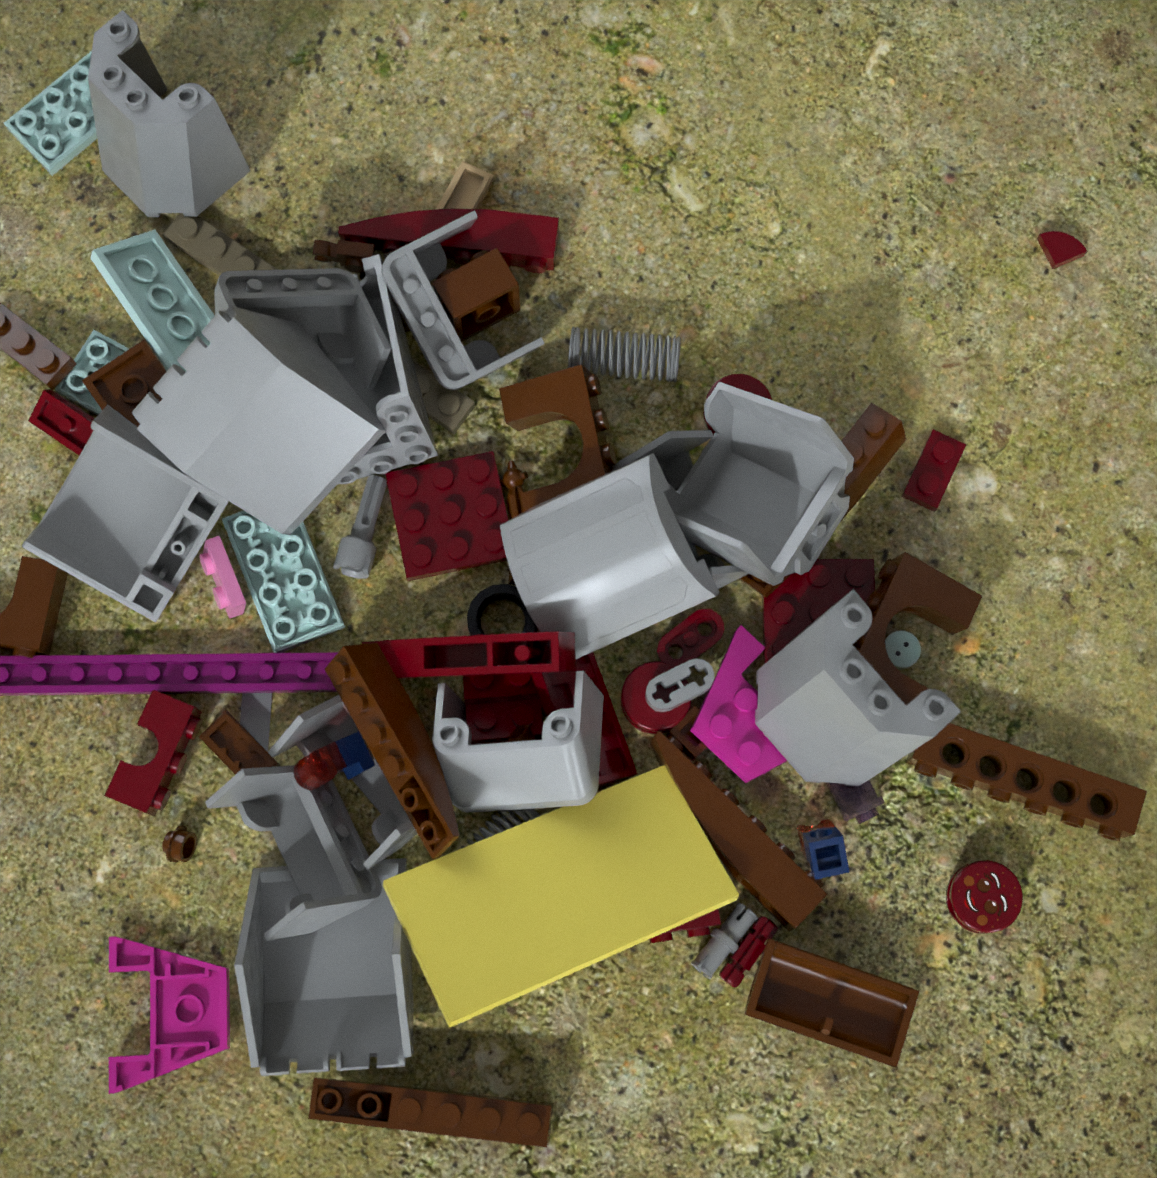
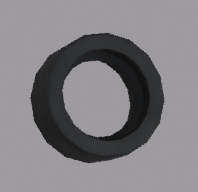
[467,584,538,635]

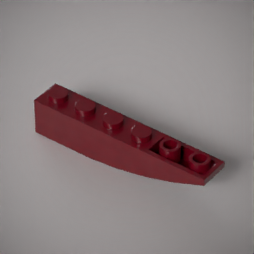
[338,208,559,273]
[362,631,576,678]

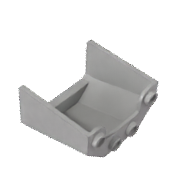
[88,10,250,217]
[664,382,854,586]
[755,590,961,787]

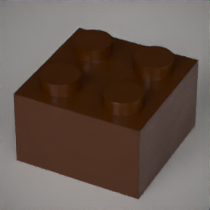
[432,248,521,342]

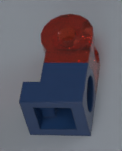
[294,731,376,790]
[797,819,849,880]

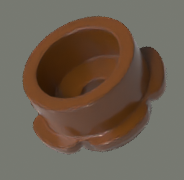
[162,825,197,863]

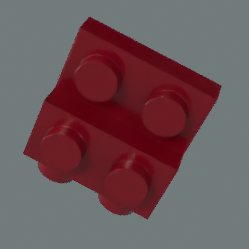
[463,673,543,745]

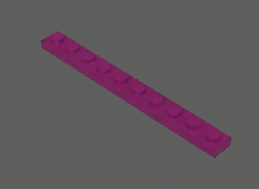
[0,652,338,696]

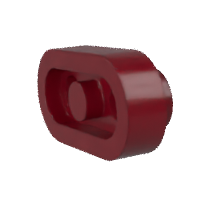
[657,609,724,667]

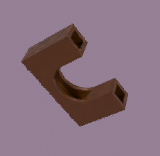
[499,364,616,512]
[852,552,982,705]
[0,556,68,658]

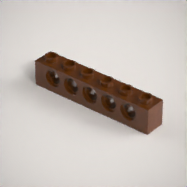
[906,723,1147,841]

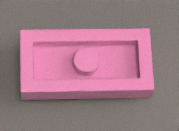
[200,536,246,619]

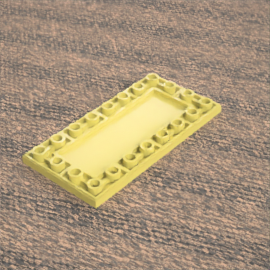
[383,765,739,1028]

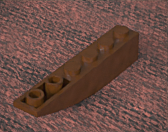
[739,403,906,598]
[324,643,460,859]
[650,731,828,932]
[308,1077,554,1148]

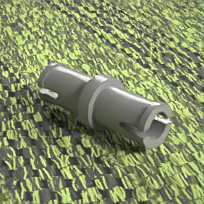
[691,902,758,979]

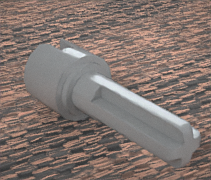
[333,475,387,579]

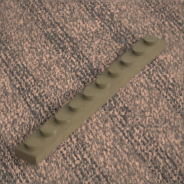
[163,213,475,434]

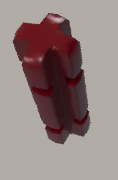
[719,916,778,988]

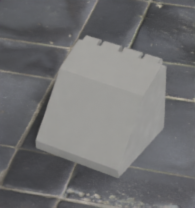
[132,306,387,535]
[234,858,414,1076]

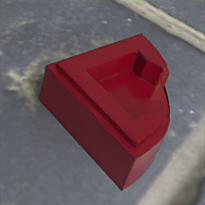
[1037,231,1088,269]

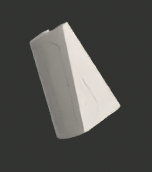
[22,405,229,622]
[500,453,720,659]

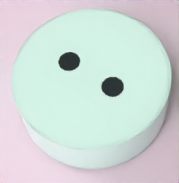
[885,631,921,670]

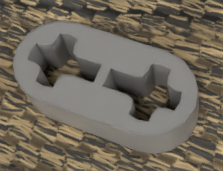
[645,658,715,712]

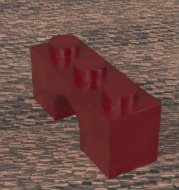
[104,690,203,817]

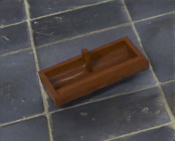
[744,939,919,1068]

